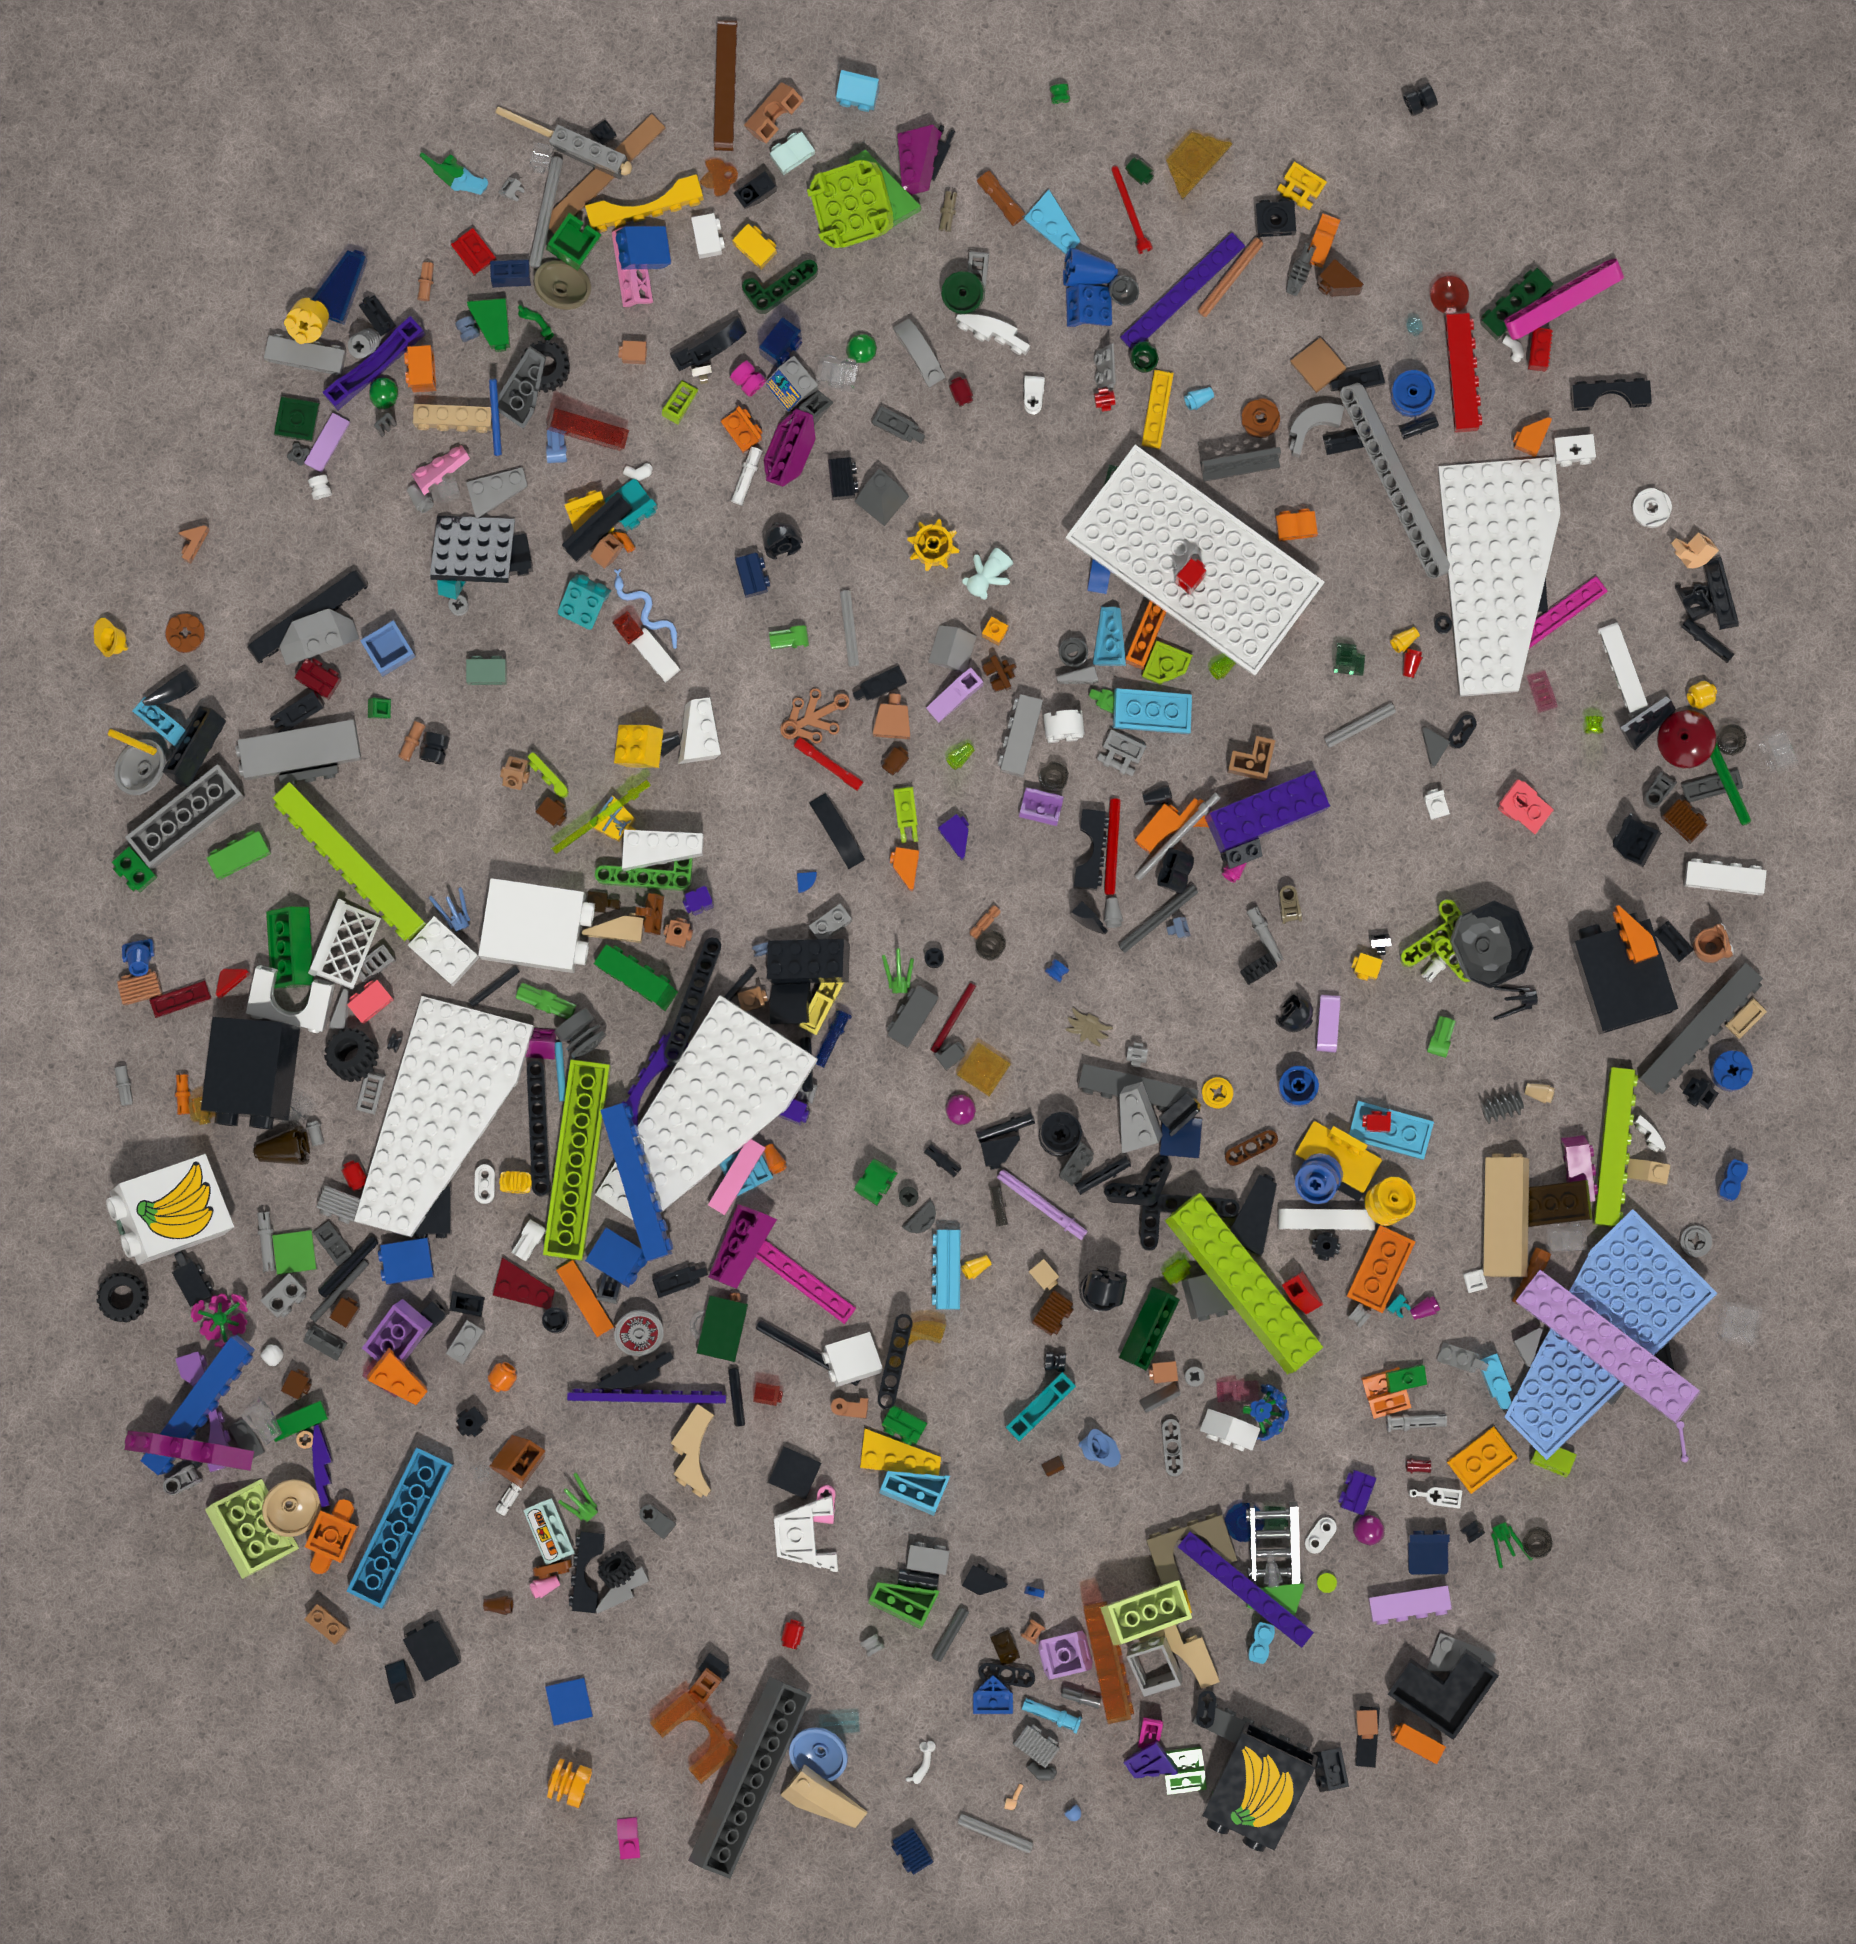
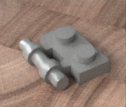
[1097,730,1146,776]

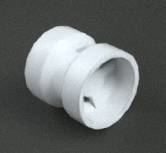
[308,475,332,500]

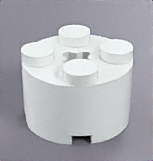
[1043,710,1085,743]

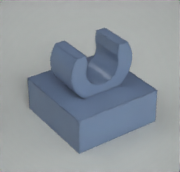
[1167,917,1191,938]

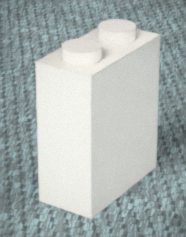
[822,1332,883,1387]

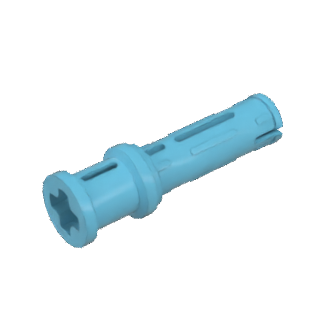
[1022,1698,1083,1734]

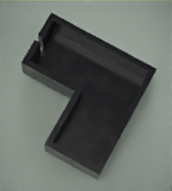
[1388,1649,1499,1740]

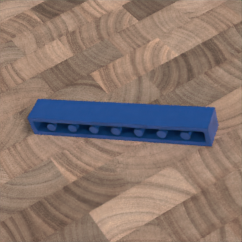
[600,1103,673,1261]
[140,1335,255,1475]

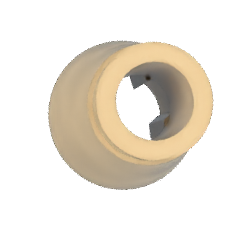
[1525,1083,1555,1104]

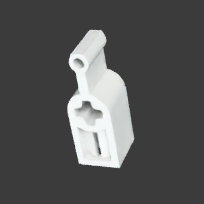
[1408,1487,1462,1509]

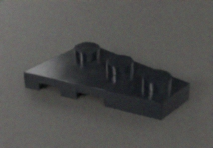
[1620,697,1676,750]

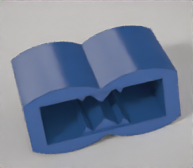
[1717,1159,1748,1202]

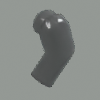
[1027,1761,1057,1781]

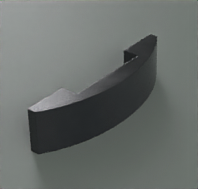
[809,793,865,870]

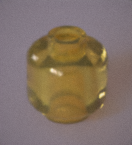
[188,1097,215,1125]

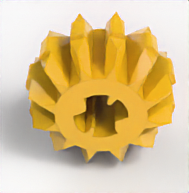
[499,1171,532,1194]

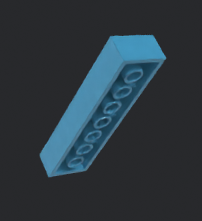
[346,1447,454,1609]

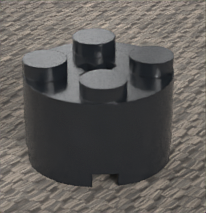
[1084,1266,1127,1306]

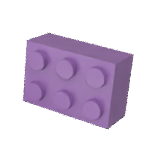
[362,1299,432,1362]

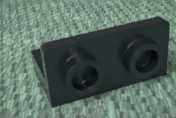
[1313,1747,1349,1792]

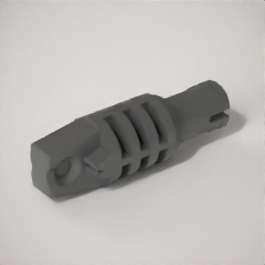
[1286,242,1316,296]

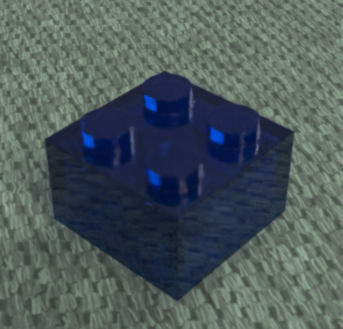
[759,317,803,368]

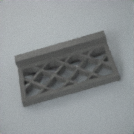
[1200,447,1281,482]

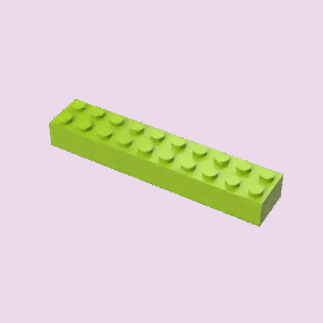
[273,782,426,942]
[543,1060,611,1261]
[1164,1193,1323,1375]

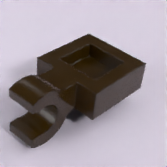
[587,891,621,914]

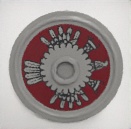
[614,1310,664,1356]

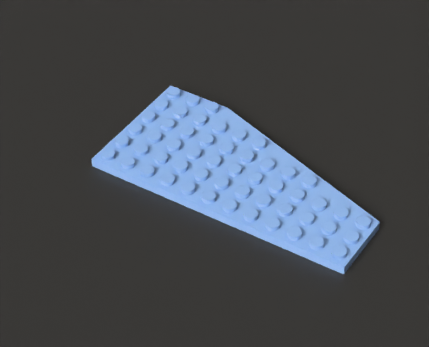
[1505,1209,1717,1460]

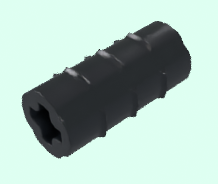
[897,1569,939,1591]

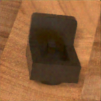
[990,1630,1020,1665]

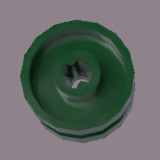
[941,271,986,314]

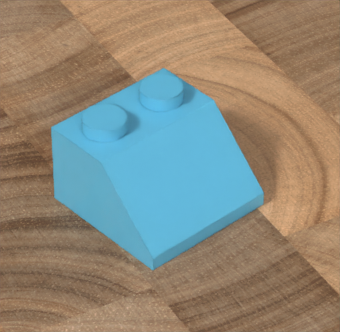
[836,70,880,112]

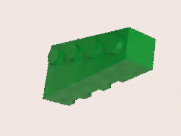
[593,944,678,1011]

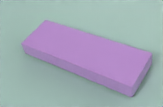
[304,413,350,473]

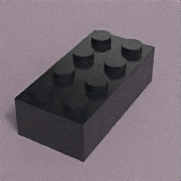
[767,939,850,984]

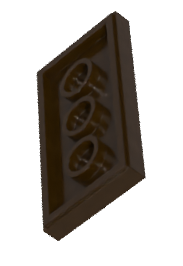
[1528,1180,1592,1227]

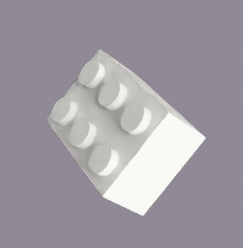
[408,917,479,986]

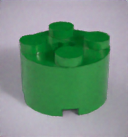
[854,1159,898,1206]

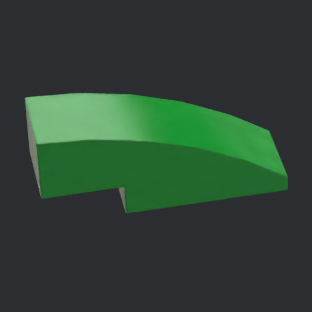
[268,1401,329,1442]

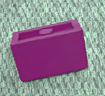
[526,1028,557,1060]

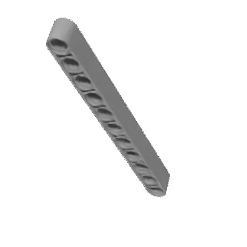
[1340,383,1450,579]

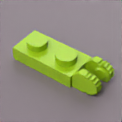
[528,752,569,798]
[893,787,918,843]

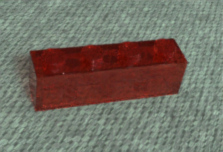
[546,408,629,451]

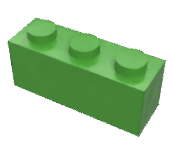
[207,830,271,880]

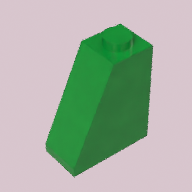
[467,298,511,352]

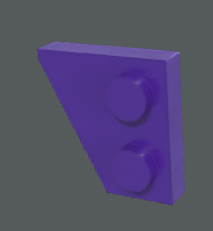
[1123,1740,1178,1778]

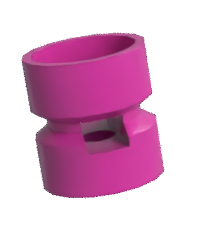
[730,360,766,397]

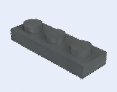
[279,764,339,785]

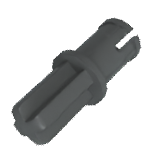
[1061,1686,1101,1709]

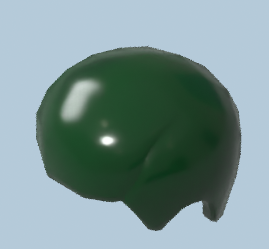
[1129,341,1159,373]

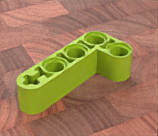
[1400,900,1462,967]

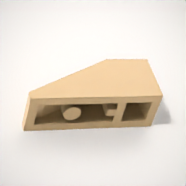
[582,913,644,943]

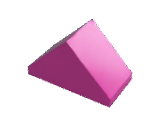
[1138,1717,1163,1749]

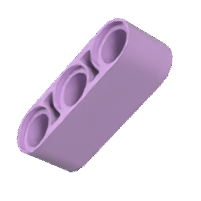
[1316,995,1340,1053]

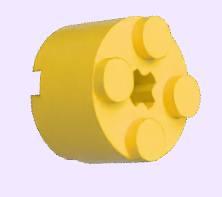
[284,298,329,344]

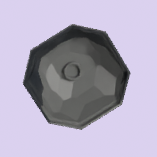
[1450,900,1534,989]

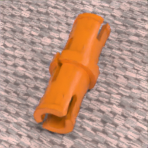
[175,1074,191,1115]

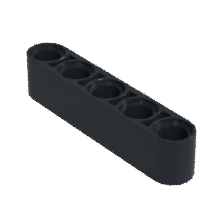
[877,1314,913,1410]

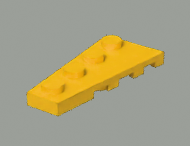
[860,1429,941,1476]

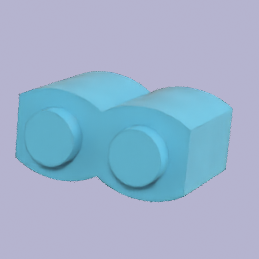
[1248,1622,1275,1664]

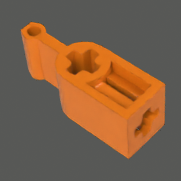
[1309,213,1341,268]

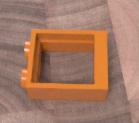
[1390,1723,1446,1764]

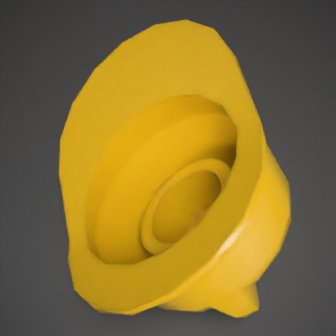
[94,618,128,657]

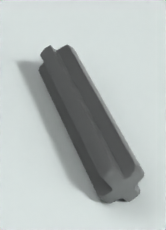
[932,1607,969,1662]

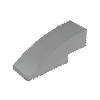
[596,1567,649,1614]

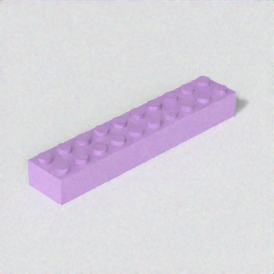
[1516,1270,1700,1424]

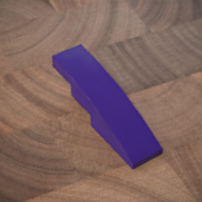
[312,1425,333,1508]

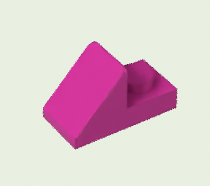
[617,1817,640,1860]

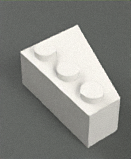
[678,697,721,764]

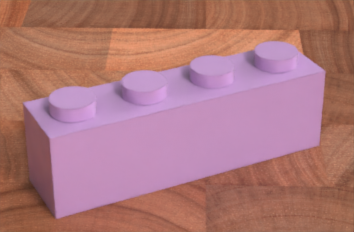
[1368,1586,1452,1625]

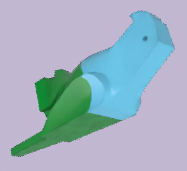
[419,152,488,195]

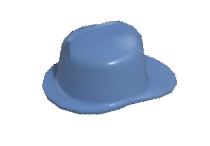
[1078,1429,1121,1467]

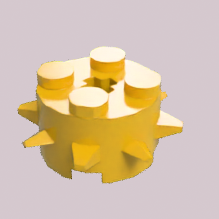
[907,519,960,571]

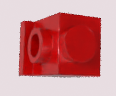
[1362,1111,1391,1133]

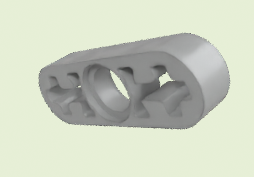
[1162,1419,1183,1477]

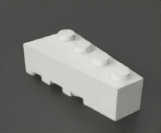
[622,830,704,872]

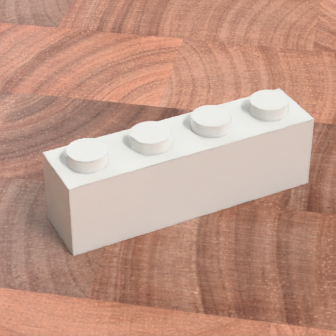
[1684,859,1767,896]

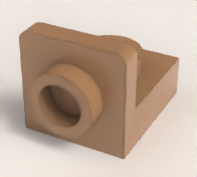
[737,986,768,1011]

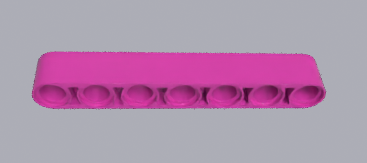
[1504,258,1624,340]

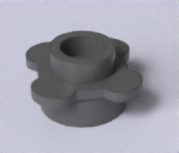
[287,443,310,466]

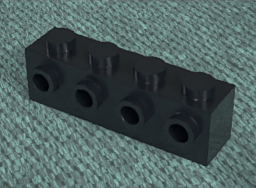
[162,706,226,787]

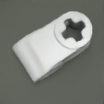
[1024,376,1045,414]

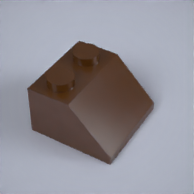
[1317,259,1364,297]

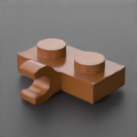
[636,893,664,935]

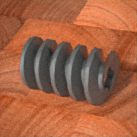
[1480,1090,1524,1124]

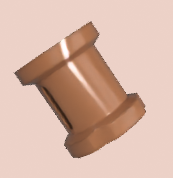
[1020,1619,1046,1645]

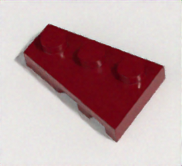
[493,1257,555,1309]

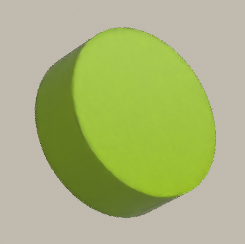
[1317,1573,1337,1593]

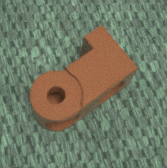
[831,1398,869,1419]

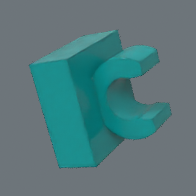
[1386,1294,1411,1318]

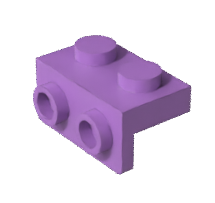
[1019,788,1064,826]

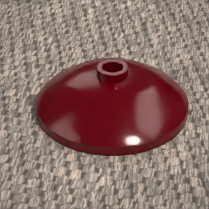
[1657,710,1716,769]

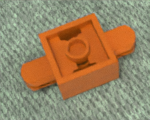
[305,1499,359,1574]

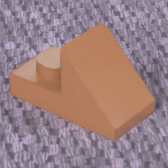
[178,525,210,564]

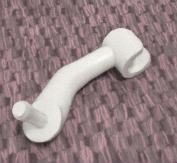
[906,1741,936,1784]

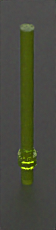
[552,779,651,854]

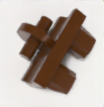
[982,655,1017,693]

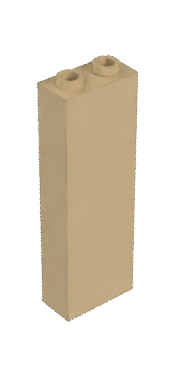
[1483,1154,1529,1277]

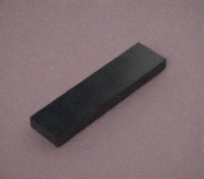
[1703,557,1739,630]

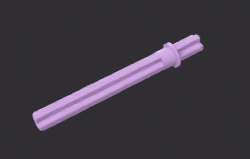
[997,1169,1088,1240]

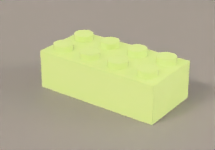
[1100,1580,1192,1646]

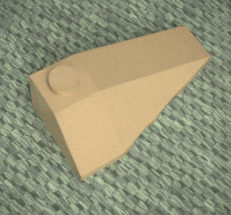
[780,1764,868,1828]

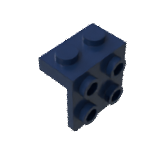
[1408,1530,1450,1575]

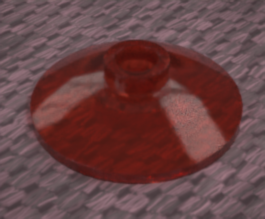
[1430,276,1469,314]

